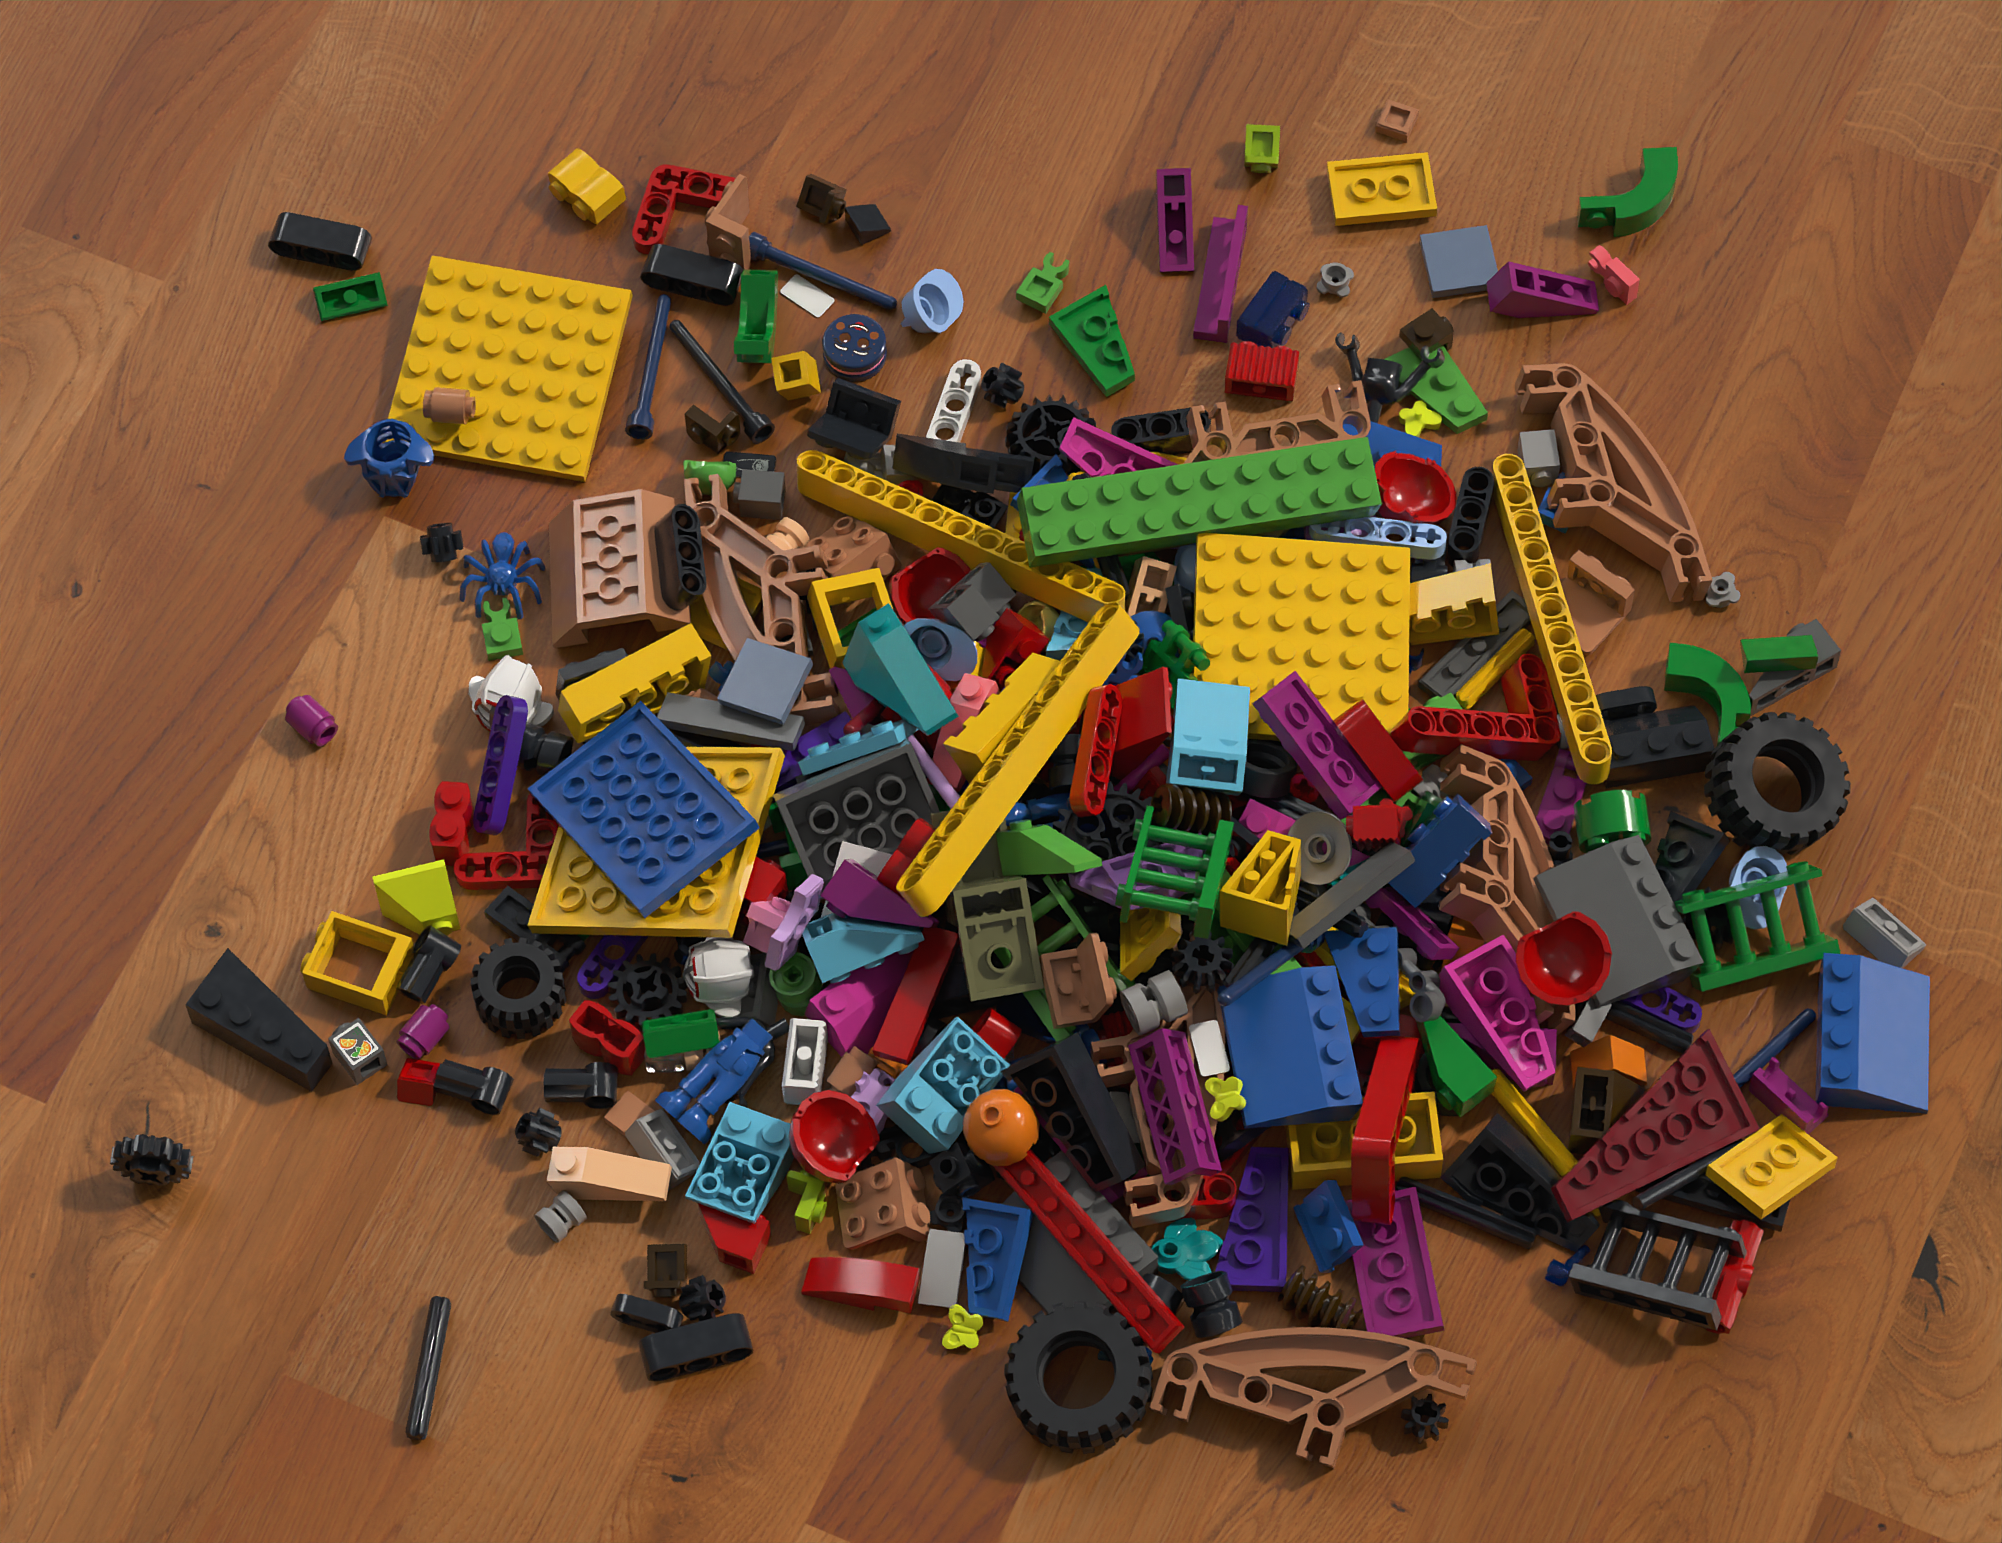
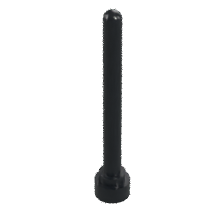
[669,320,775,444]

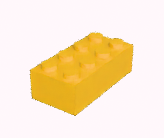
[1285,1091,1443,1190]

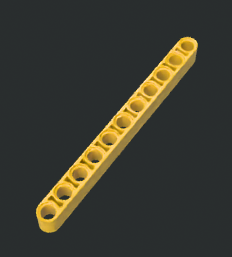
[797,450,1125,623]
[1492,454,1612,784]
[896,601,1140,917]

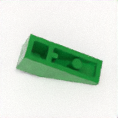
[1415,1016,1497,1117]

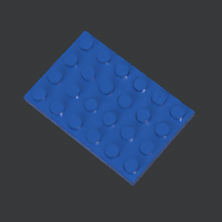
[528,701,760,918]

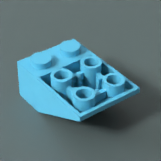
[1166,679,1250,796]
[802,913,925,983]
[876,1017,1010,1154]
[685,1102,794,1223]

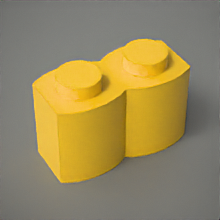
[548,148,626,224]

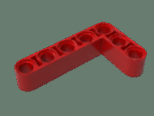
[1391,653,1561,761]
[1351,1036,1421,1225]

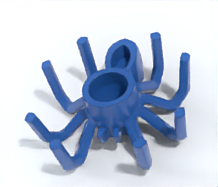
[460,532,545,619]

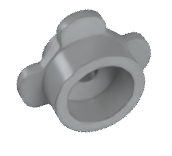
[1317,263,1354,297]
[1705,572,1740,608]

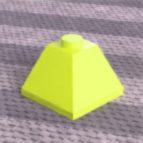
[372,859,460,935]

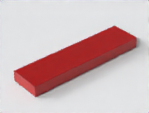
[872,927,960,1065]

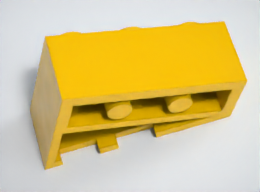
[1220,830,1301,946]

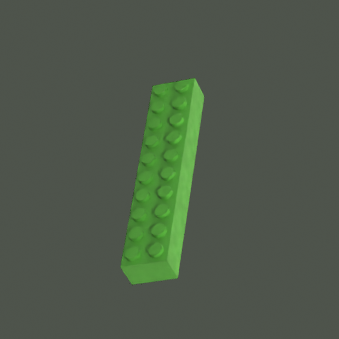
[1017,437,1382,568]

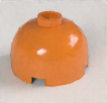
[963,1089,1040,1166]

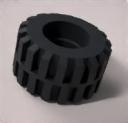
[471,938,566,1039]

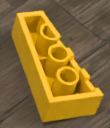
[1409,563,1499,645]
[558,623,711,743]
[943,653,1060,784]

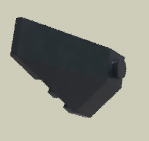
[1440,1113,1600,1252]

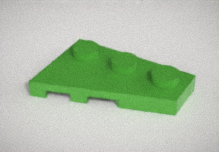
[1384,346,1488,434]

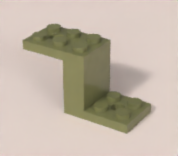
[929,810,1044,1001]

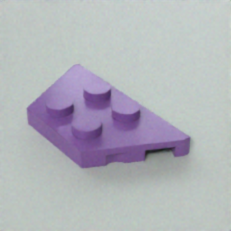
[1068,833,1203,910]

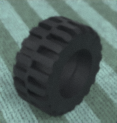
[1704,712,1851,856]
[1004,1301,1153,1454]

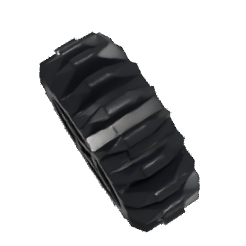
[1005,394,1096,476]

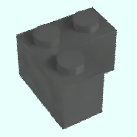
[928,562,1016,642]

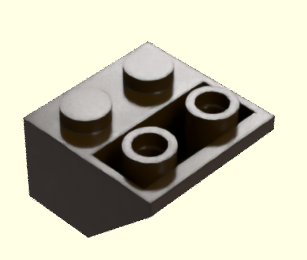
[1568,1067,1647,1154]

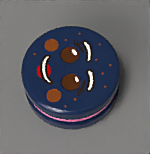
[822,314,887,382]

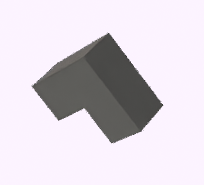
[1565,997,1612,1048]

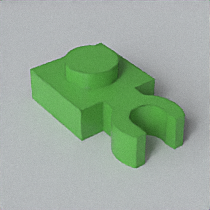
[1016,252,1069,314]
[482,598,523,661]

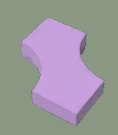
[765,874,824,971]

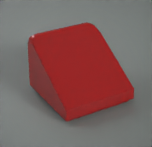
[397,1058,440,1106]

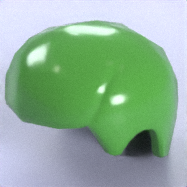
[683,460,736,496]

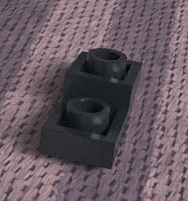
[931,484,1008,528]

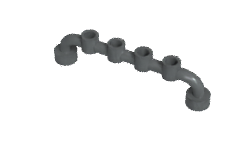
[1299,880,1446,1022]

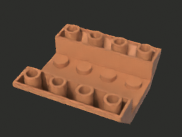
[549,489,691,648]

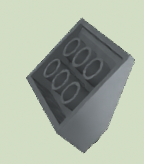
[773,738,940,900]
[1533,835,1704,1007]
[1002,1150,1158,1314]

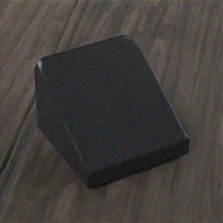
[844,204,891,245]

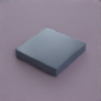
[1419,225,1498,298]
[717,638,813,725]

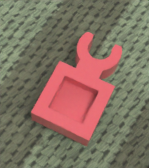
[1588,245,1640,305]

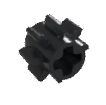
[981,363,1024,409]
[420,523,464,563]
[1078,902,1120,943]
[515,1108,562,1157]
[679,1275,726,1322]
[1401,1394,1449,1444]

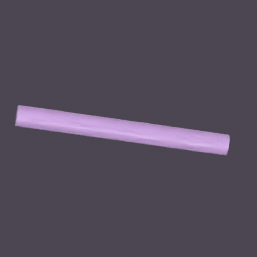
[907,734,960,809]

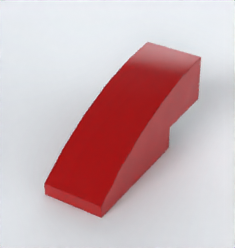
[801,1257,920,1314]

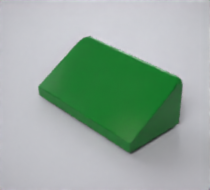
[313,272,388,321]
[1740,635,1818,673]
[642,1009,720,1058]

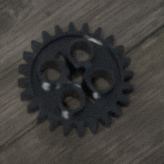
[1053,782,1164,892]

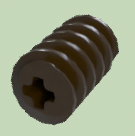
[1150,783,1232,836]
[1278,1265,1363,1329]

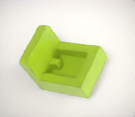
[1244,124,1280,173]
[787,1170,827,1234]

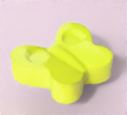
[1399,400,1442,437]
[1205,1076,1246,1121]
[942,1304,983,1349]

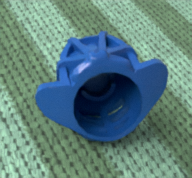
[344,419,434,498]

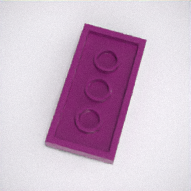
[1252,671,1383,820]
[1345,1187,1445,1338]

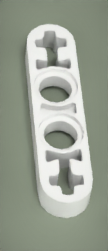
[926,359,981,442]

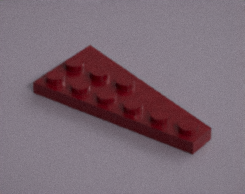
[1551,1029,1760,1222]

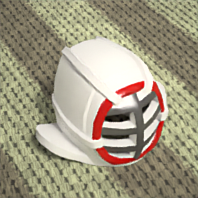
[468,655,554,732]
[683,936,754,1018]

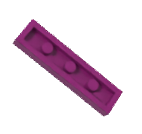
[1193,205,1248,343]
[1128,1028,1222,1185]

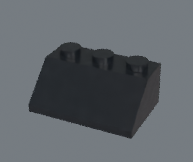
[1603,705,1715,788]

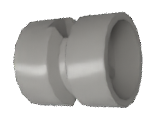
[1120,970,1188,1035]

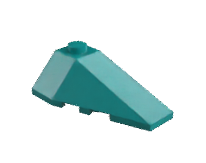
[842,603,959,736]

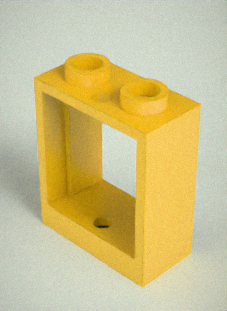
[807,568,893,669]
[300,911,414,1016]

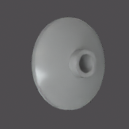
[1287,811,1352,885]

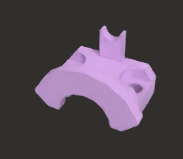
[851,1068,895,1134]

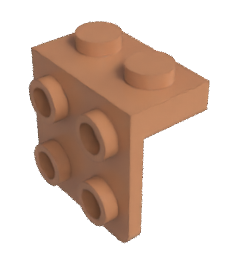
[704,174,752,270]
[806,516,902,607]
[1561,550,1635,655]
[1039,933,1117,1029]
[836,1157,930,1250]

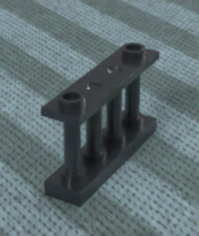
[1569,1200,1747,1331]

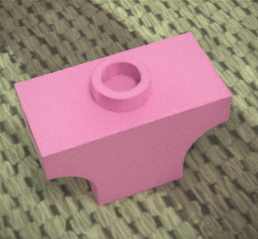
[743,897,791,953]

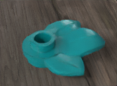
[1151,1218,1223,1281]

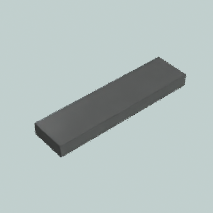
[1418,590,1531,698]
[657,692,805,751]
[1288,841,1415,948]

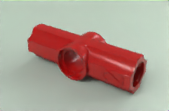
[1706,1219,1764,1334]

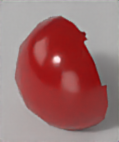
[1374,450,1457,526]
[889,547,971,625]
[1516,911,1613,1006]
[788,1090,879,1184]

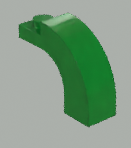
[1577,147,1678,237]
[734,270,778,363]
[1664,643,1751,746]

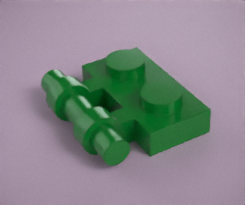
[1138,620,1210,709]

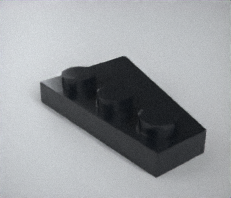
[1655,811,1730,902]

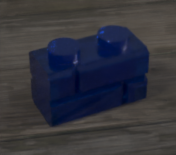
[1236,271,1310,348]

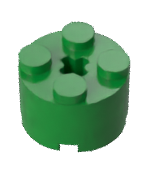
[1573,790,1651,854]

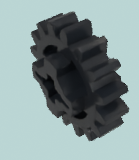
[608,953,688,1032]
[110,1134,193,1186]

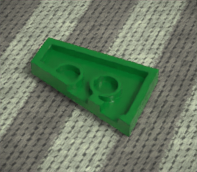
[1049,285,1135,397]

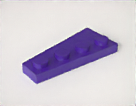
[1215,1147,1289,1292]

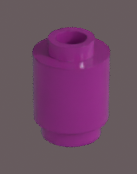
[285,695,338,746]
[396,1004,450,1060]

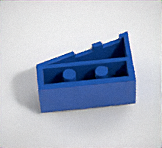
[1388,794,1492,908]

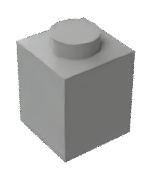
[1517,429,1560,487]

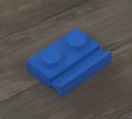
[1293,1180,1364,1273]

